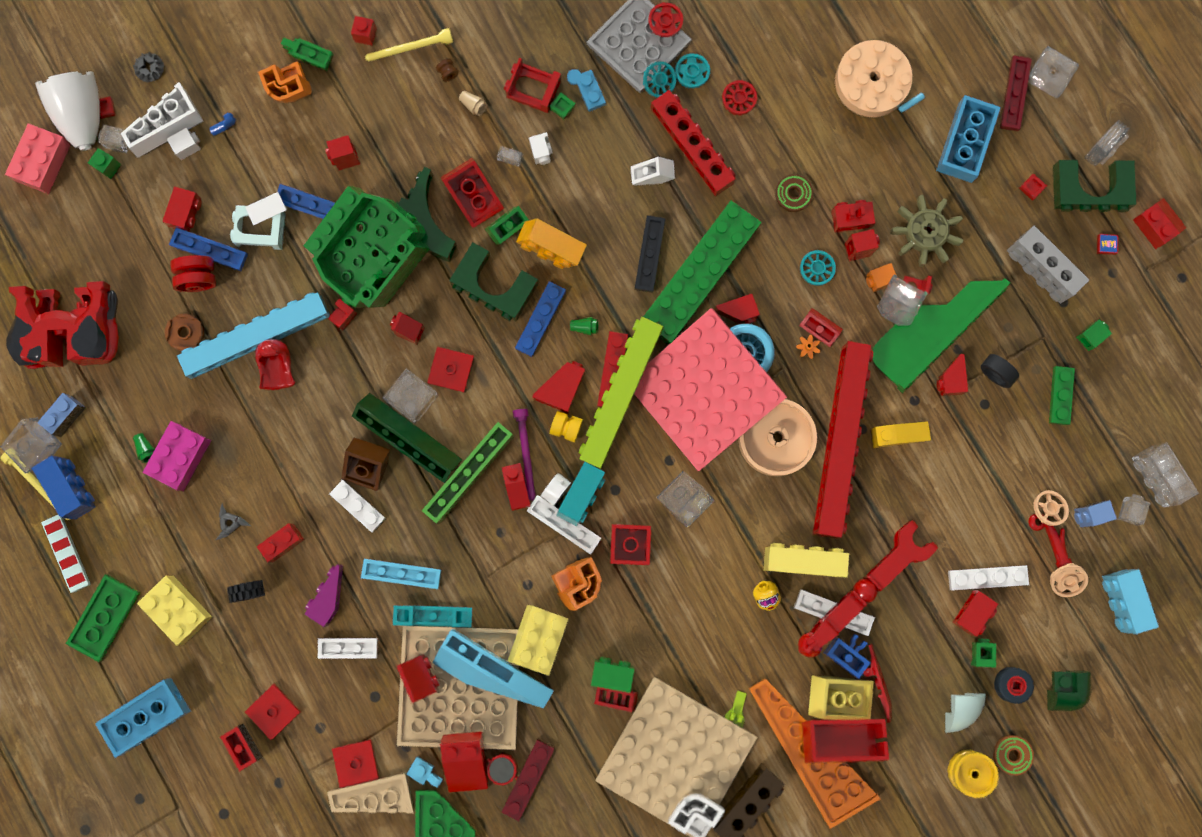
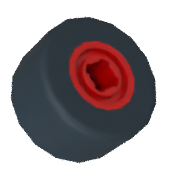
[994,667,1034,704]

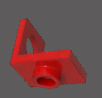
[900,275,932,300]

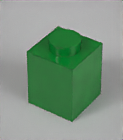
[88,148,122,179]
[1076,319,1112,351]

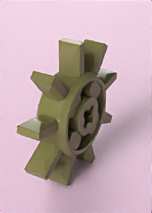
[890,195,963,267]

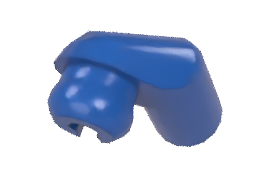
[210,113,236,136]

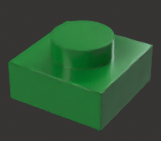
[549,93,576,119]

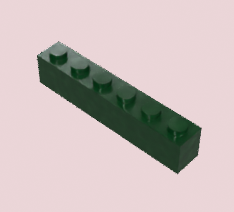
[351,393,462,483]

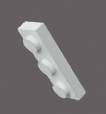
[330,480,386,533]
[318,638,378,658]

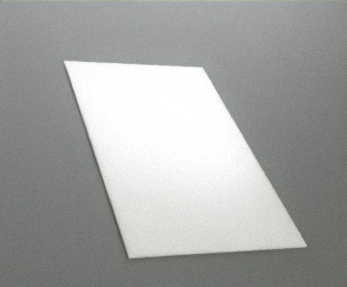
[245,192,286,225]

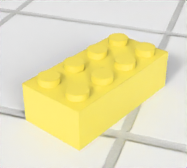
[764,543,849,577]

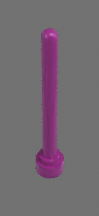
[513,409,536,501]

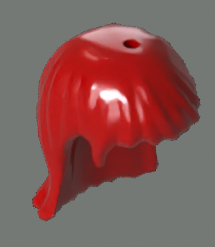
[255,339,295,390]

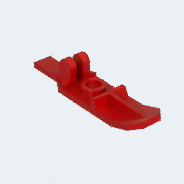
[863,644,892,723]

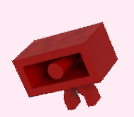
[832,200,875,233]

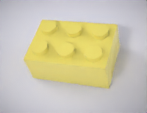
[137,576,212,646]
[508,605,568,676]

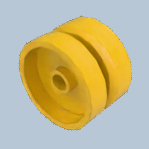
[947,750,999,798]

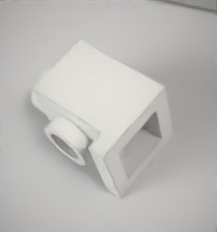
[529,133,552,165]

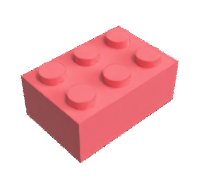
[5,123,71,194]

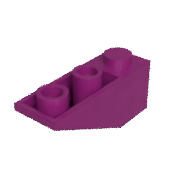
[305,564,343,627]

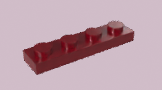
[1000,55,1032,132]
[501,739,555,821]

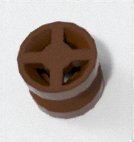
[436,58,459,82]

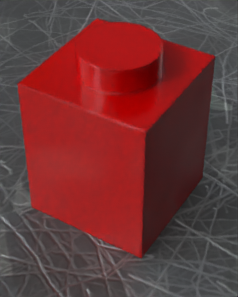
[351,16,377,46]

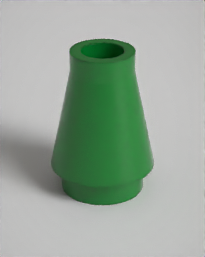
[570,317,599,336]
[133,433,155,463]

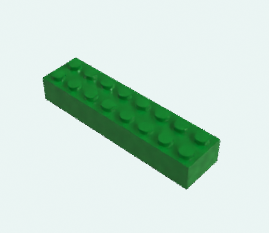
[643,201,762,345]

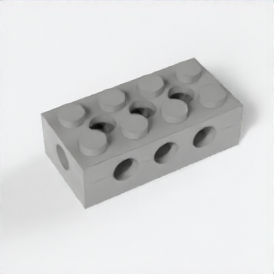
[1007,226,1089,304]

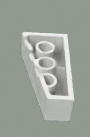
[121,82,203,158]

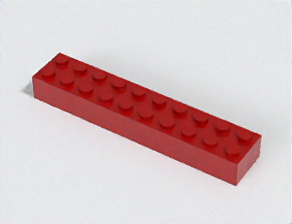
[812,341,873,539]

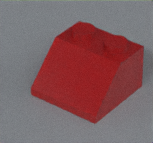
[1133,198,1187,249]
[396,654,440,703]

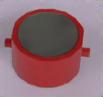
[486,753,518,785]

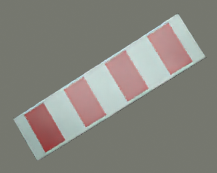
[41,515,91,593]

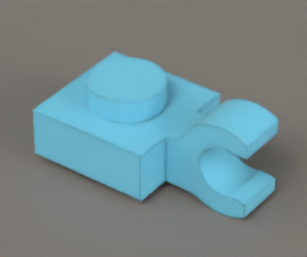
[407,756,443,787]

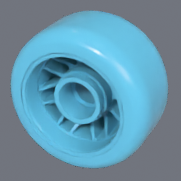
[730,324,775,372]

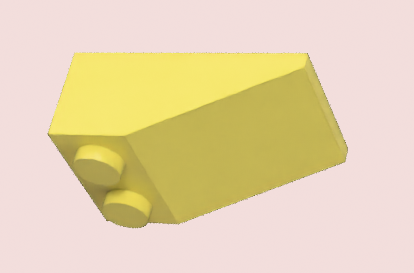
[808,675,874,720]

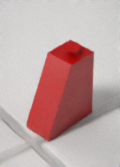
[532,361,585,413]

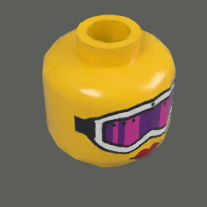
[753,581,781,611]

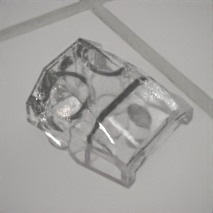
[877,274,928,326]

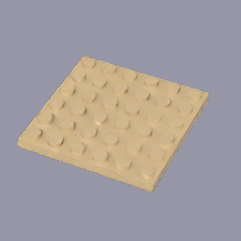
[397,626,519,750]
[595,677,757,837]

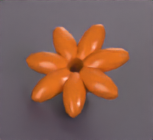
[796,335,820,359]

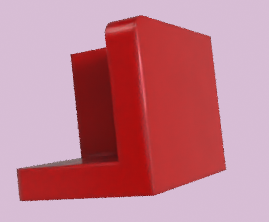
[328,298,357,331]

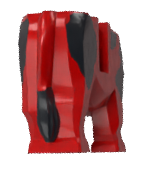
[6,281,118,369]

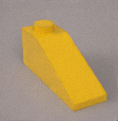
[871,422,931,448]

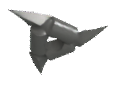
[216,503,252,540]

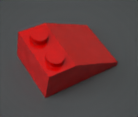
[440,158,504,228]
[440,731,488,792]

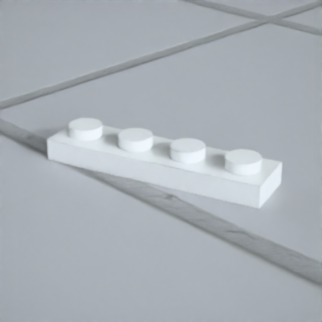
[527,495,601,554]
[948,565,1029,590]
[794,590,875,636]

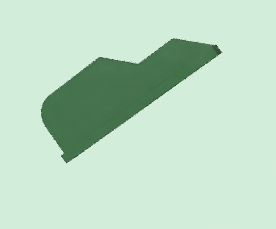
[872,278,1010,394]

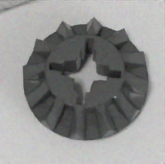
[133,52,164,82]

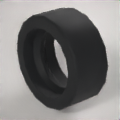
[980,354,1019,389]

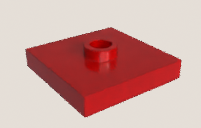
[427,347,474,393]
[245,684,301,740]
[332,739,379,788]

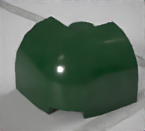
[1047,670,1091,711]

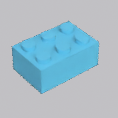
[1102,569,1159,634]

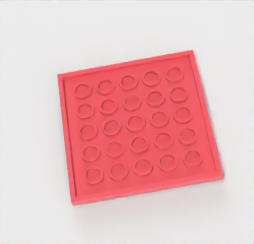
[634,308,787,471]

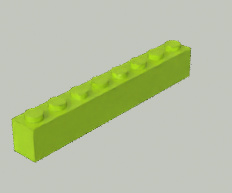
[578,317,664,468]

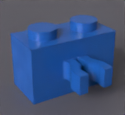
[823,634,870,679]

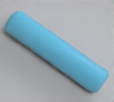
[899,93,925,112]

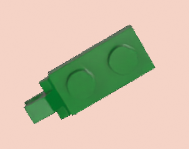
[281,37,334,71]

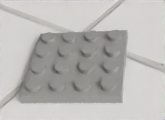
[587,0,692,94]

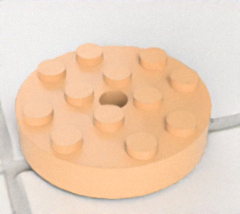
[835,40,912,117]
[738,399,817,476]

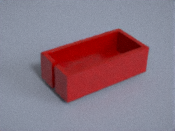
[802,719,889,763]

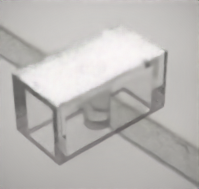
[497,146,523,167]

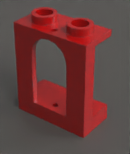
[504,58,561,113]

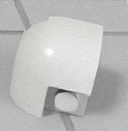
[668,794,724,837]

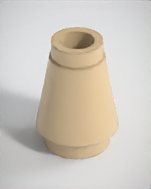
[459,91,487,116]

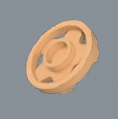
[1050,563,1088,597]

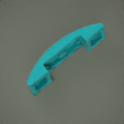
[393,605,472,627]

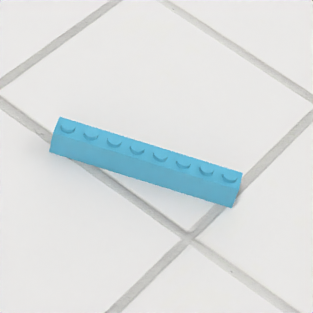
[177,292,330,379]

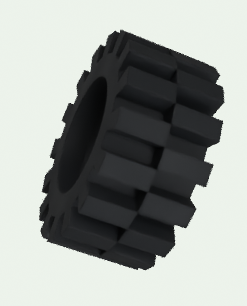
[227,580,265,603]

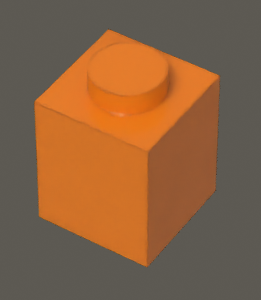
[866,263,898,292]

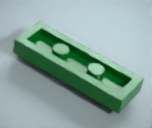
[1049,366,1075,425]

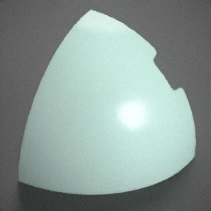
[945,693,986,733]

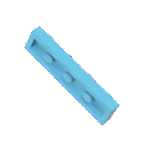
[361,559,442,589]

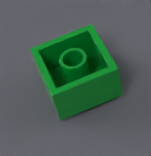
[591,657,634,693]

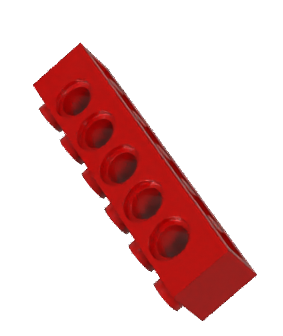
[650,90,735,197]

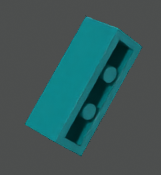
[556,462,605,527]

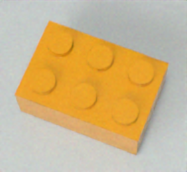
[516,218,587,269]

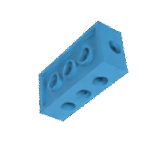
[95,678,191,758]

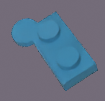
[567,69,606,112]

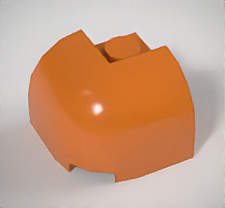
[258,61,312,103]
[551,557,602,611]

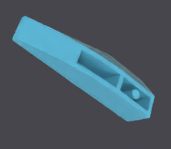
[433,629,554,708]

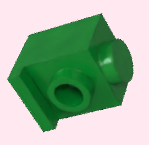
[971,638,996,668]

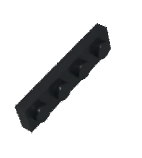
[634,215,665,293]

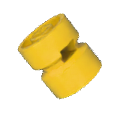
[549,410,583,443]

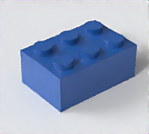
[32,455,96,520]

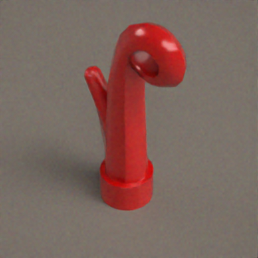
[1028,514,1073,569]

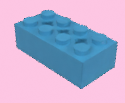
[936,95,1001,183]

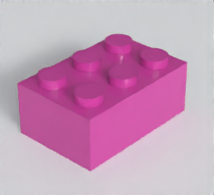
[142,421,211,492]

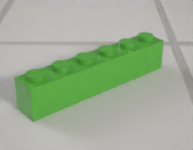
[422,422,514,524]

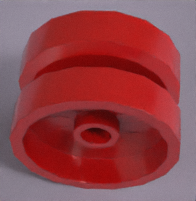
[170,255,216,292]

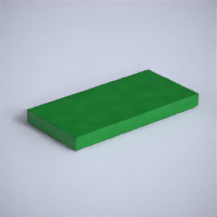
[65,574,140,662]

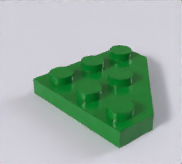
[415,790,476,837]

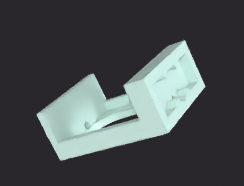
[230,205,286,250]

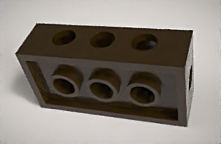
[713,763,785,837]

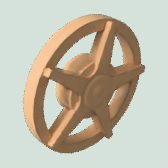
[1033,490,1069,526]

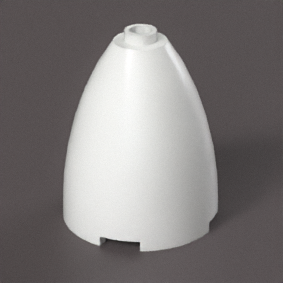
[35,71,100,151]

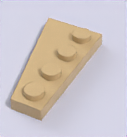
[327,773,414,813]

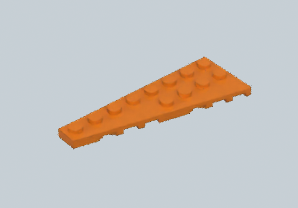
[748,679,880,829]

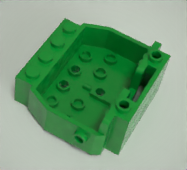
[303,186,430,308]

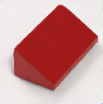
[799,308,843,347]

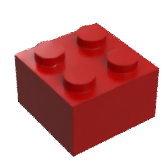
[610,524,651,565]

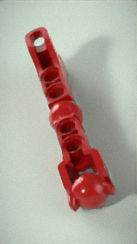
[798,520,938,658]

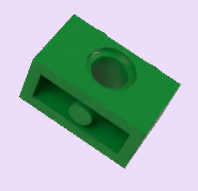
[485,206,529,244]

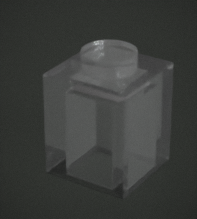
[98,125,128,153]
[1118,494,1150,525]

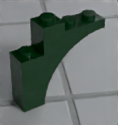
[396,167,457,262]

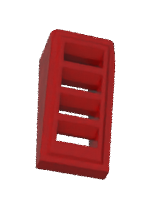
[594,687,638,712]

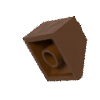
[341,437,390,491]

